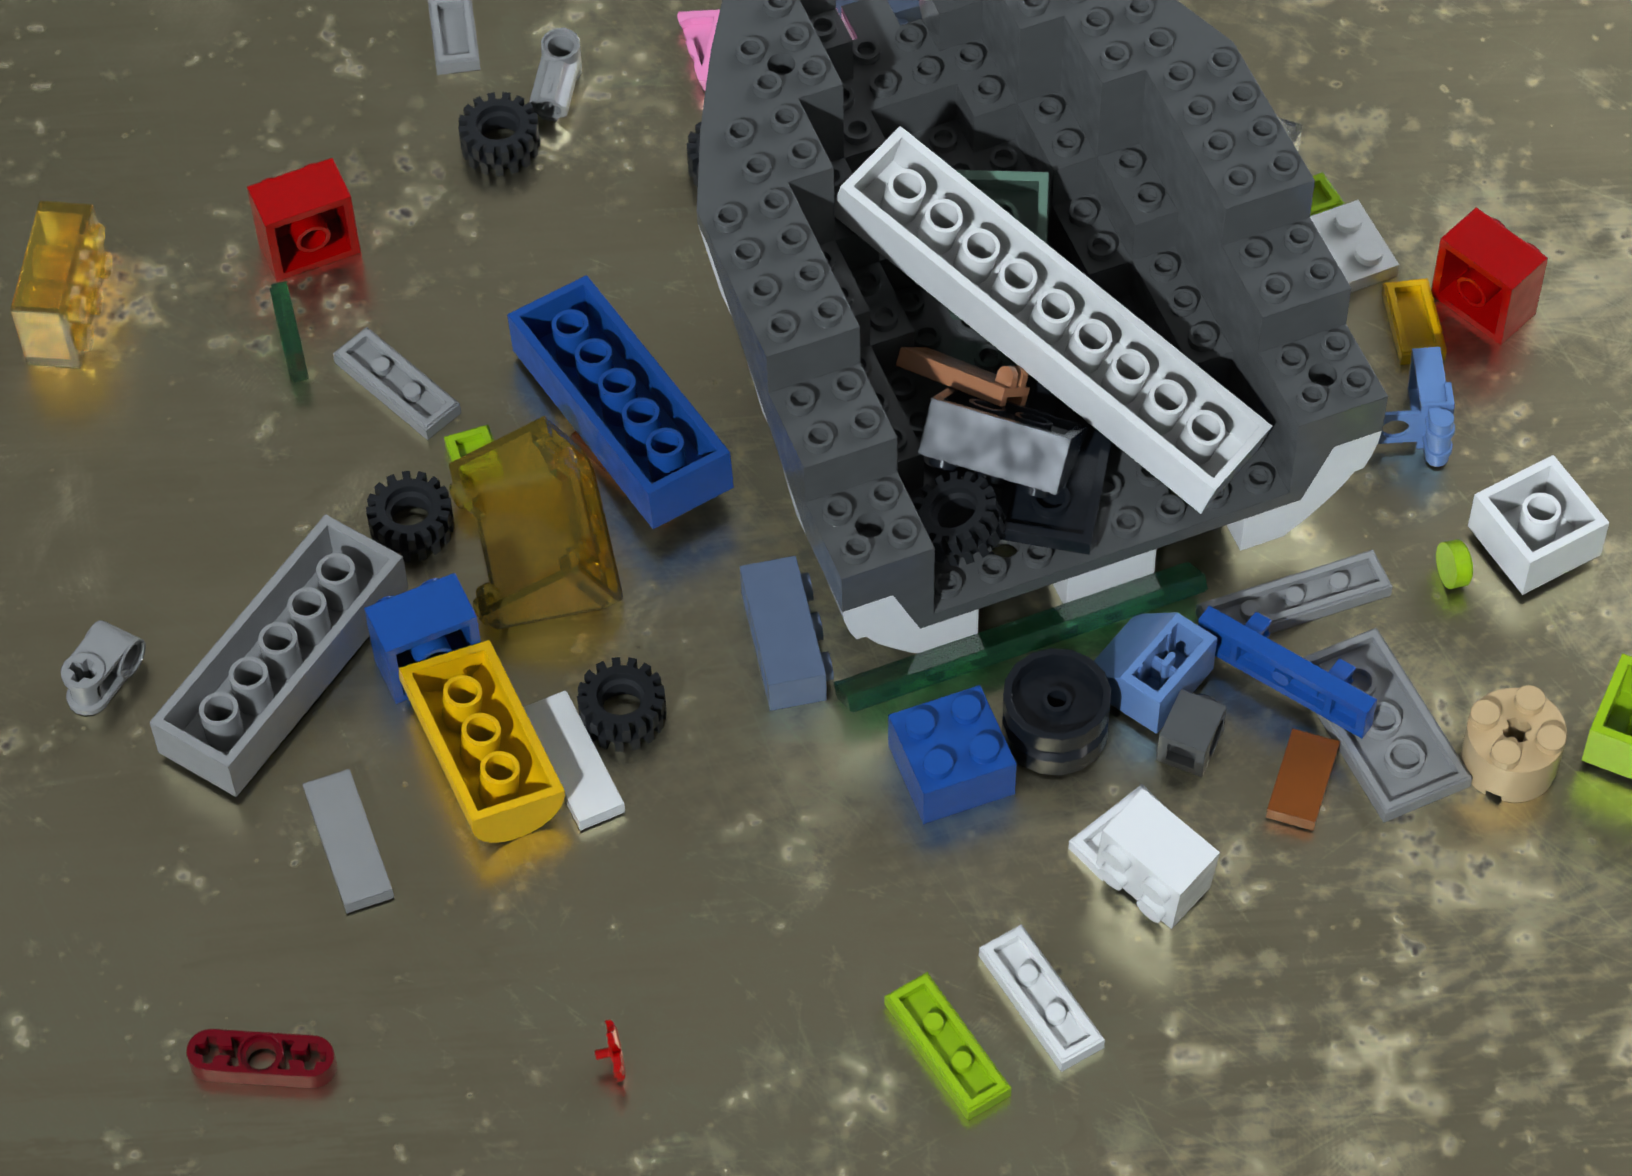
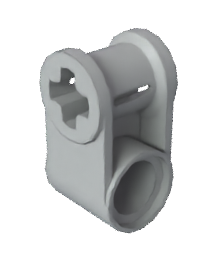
[61,620,146,716]

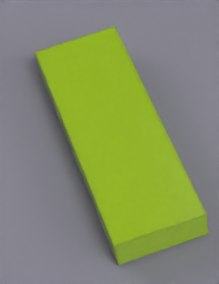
[885,972,1012,1121]

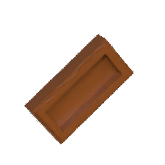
[1266,728,1340,831]

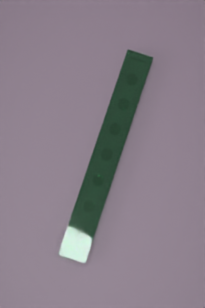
[833,561,1208,712]

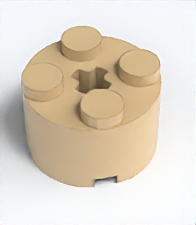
[1460,685,1567,803]

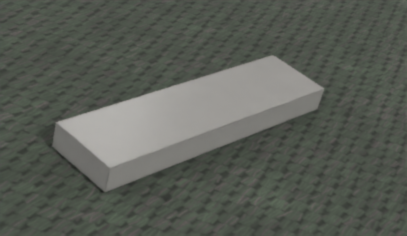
[1196,550,1392,634]

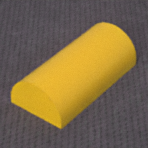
[399,640,565,843]

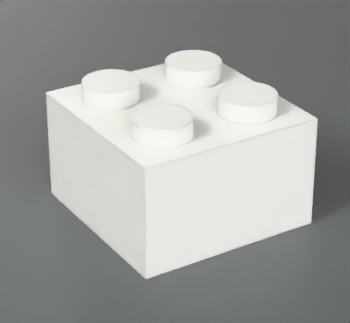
[1468,455,1609,595]
[1096,788,1220,929]

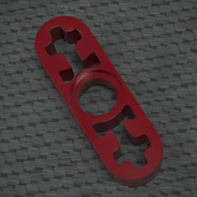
[186,1029,337,1088]

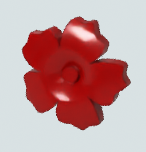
[594,1019,625,1083]

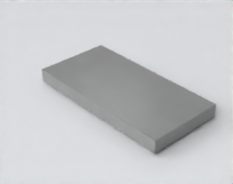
[1302,627,1472,823]

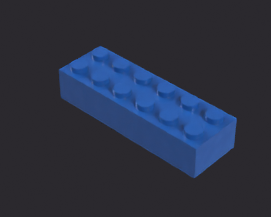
[507,275,734,529]

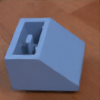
[1094,612,1217,734]

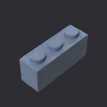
[739,556,834,711]

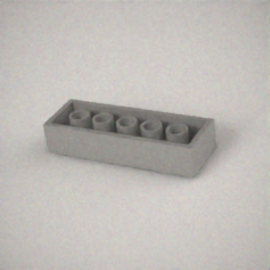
[149,514,409,797]

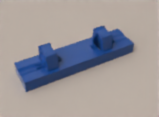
[1198,606,1377,739]

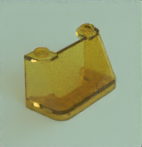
[449,416,623,630]

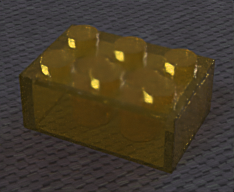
[10,201,112,369]

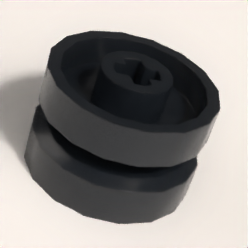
[1002,648,1111,776]

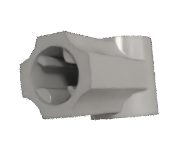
[530,28,582,122]

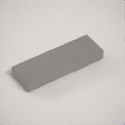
[333,327,461,440]
[302,769,394,914]

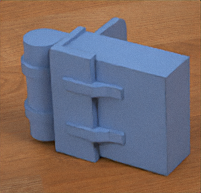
[1378,347,1455,467]

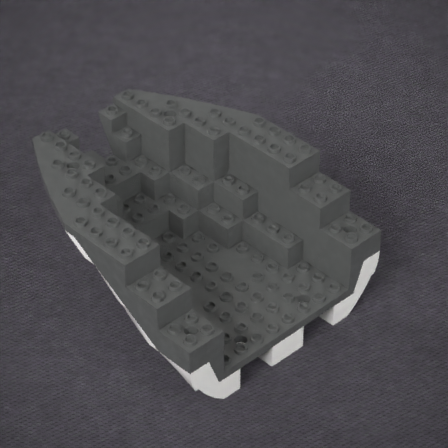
[697,0,1388,655]

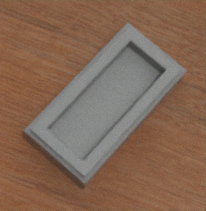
[428,0,481,75]

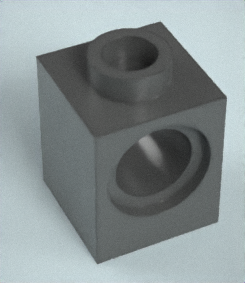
[1156,689,1227,777]

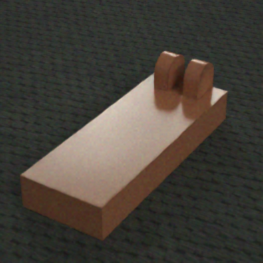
[896,347,1030,406]

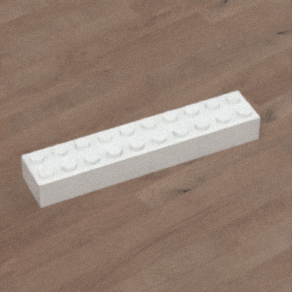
[834,126,1272,514]

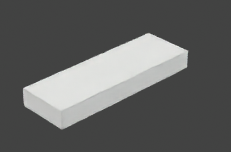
[523,690,625,831]
[979,924,1105,1072]

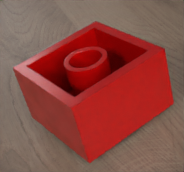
[247,157,361,282]
[1431,207,1548,345]

